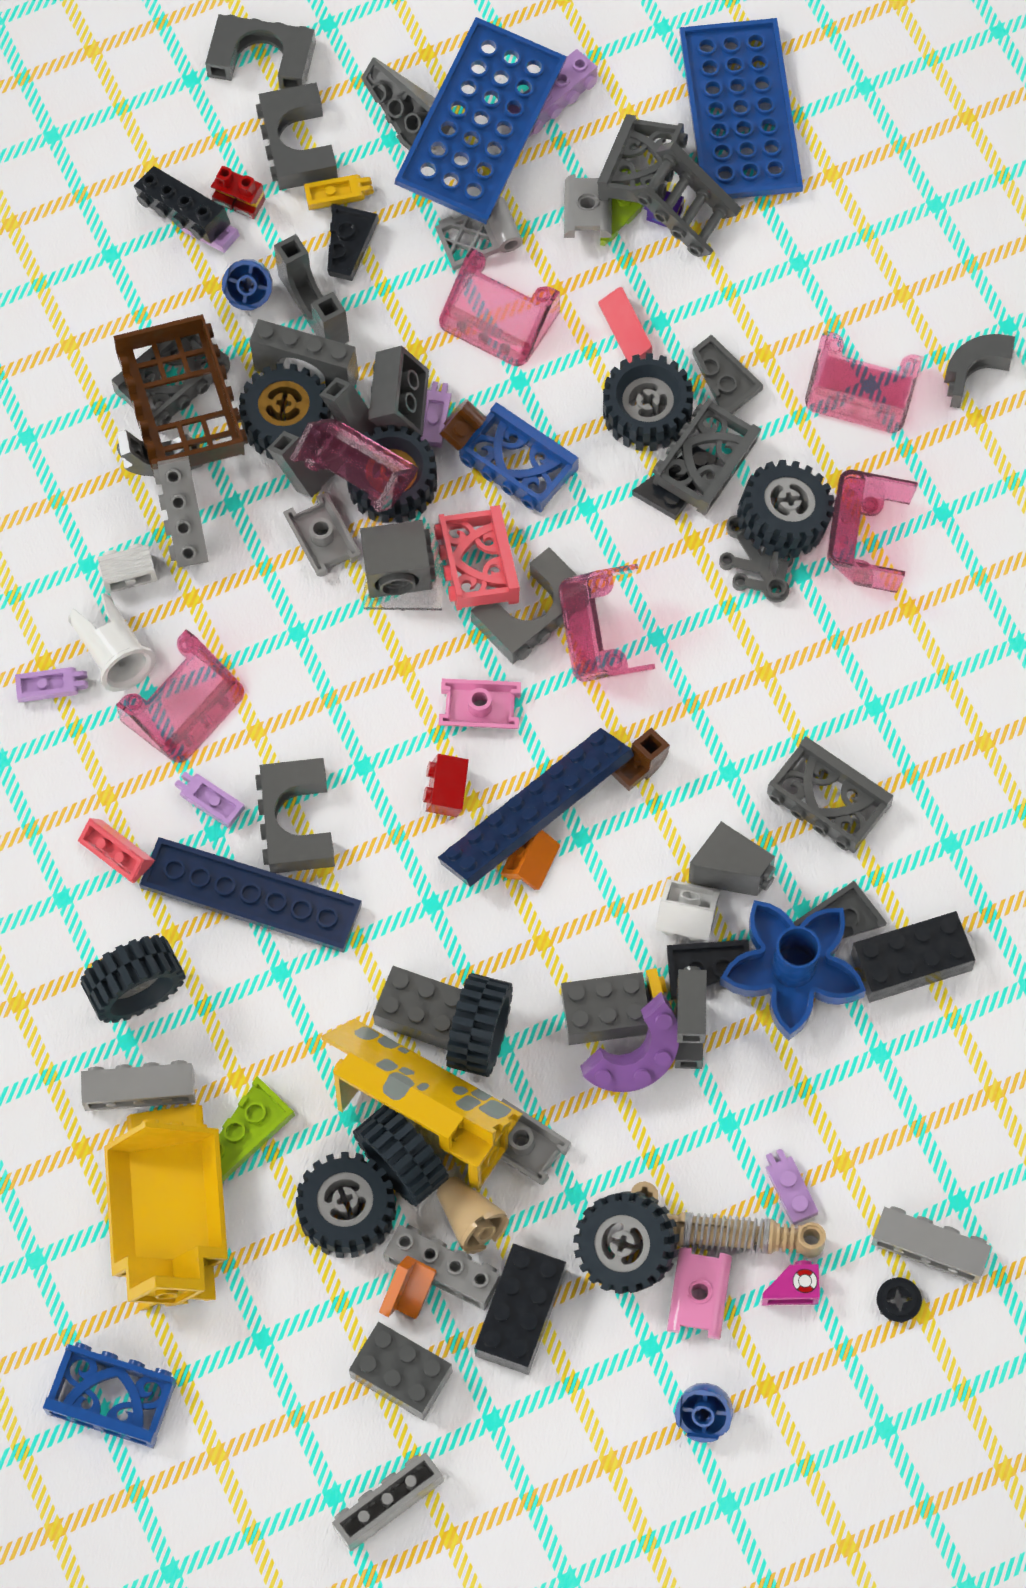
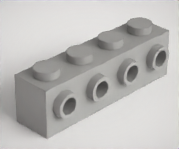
[153,456,209,568]
[81,1060,196,1111]
[871,1206,992,1284]
[383,1224,500,1311]
[332,1452,444,1552]

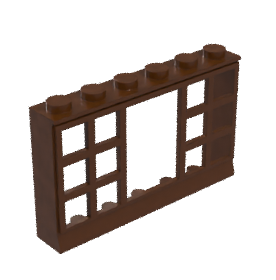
[113,314,248,478]

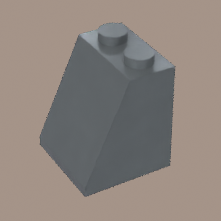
[688,821,776,896]

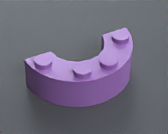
[580,992,679,1092]

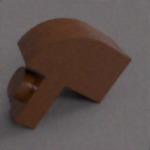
[439,399,487,451]
[611,727,670,791]

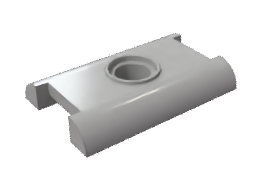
[564,174,612,238]
[283,492,361,577]
[501,1098,571,1185]

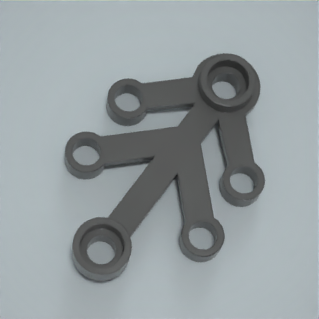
[719,515,793,603]

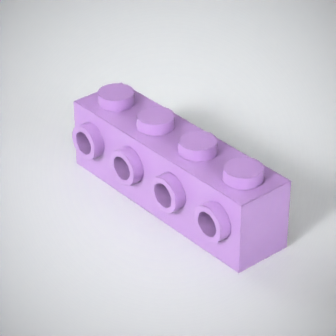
[507,49,598,137]

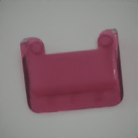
[439,248,560,366]
[805,330,925,433]
[116,629,244,763]

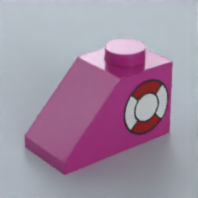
[761,1260,820,1305]

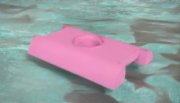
[438,678,521,729]
[667,1247,732,1340]

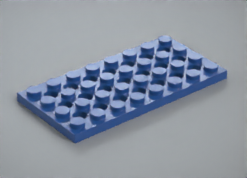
[394,17,567,224]
[679,18,803,199]

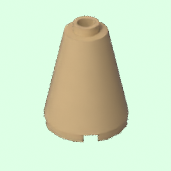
[436,1176,509,1254]

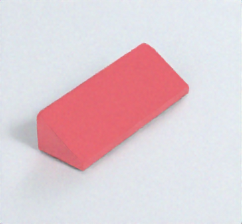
[598,287,653,363]
[78,818,155,883]

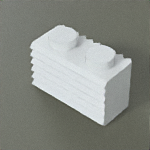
[97,544,157,594]

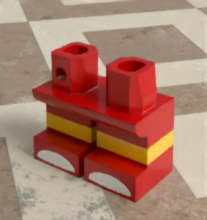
[210,166,266,219]

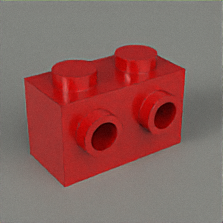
[423,754,469,817]

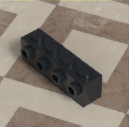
[134,166,231,244]

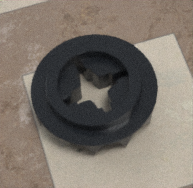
[876,1277,922,1323]

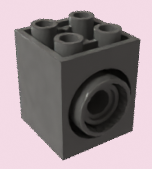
[360,520,436,598]

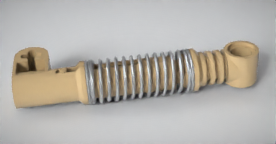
[631,1181,826,1258]

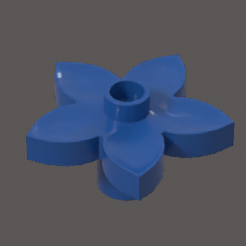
[719,900,866,1041]

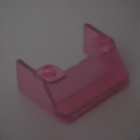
[290,418,418,512]
[827,470,918,593]
[558,564,656,682]

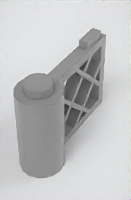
[435,197,523,271]

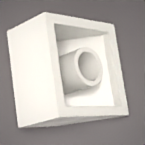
[655,879,720,941]

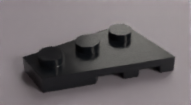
[327,204,379,281]
[632,446,718,520]
[666,940,750,1000]

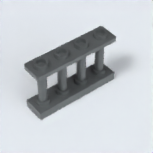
[631,141,742,257]

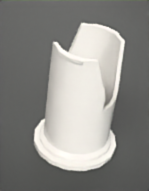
[68,593,156,692]

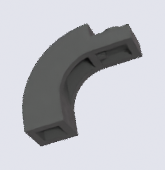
[944,334,1015,408]
[117,430,203,476]

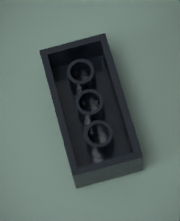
[851,911,976,1003]
[474,1243,567,1375]

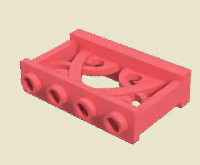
[434,505,520,611]

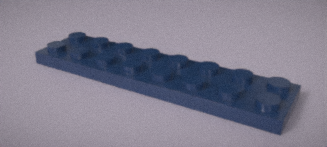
[438,728,634,887]
[139,837,362,953]

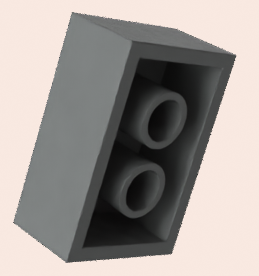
[368,345,429,437]
[373,966,462,1050]
[561,972,648,1045]
[349,1321,453,1420]

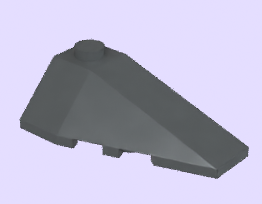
[361,57,451,150]

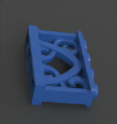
[459,402,579,513]
[43,1342,177,1449]

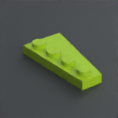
[219,1076,295,1182]

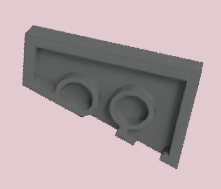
[692,334,763,414]
[793,881,887,939]

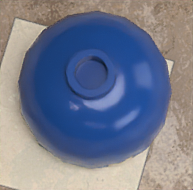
[222,259,273,311]
[674,1383,733,1443]

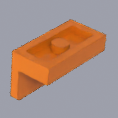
[501,830,560,890]
[379,1255,437,1319]

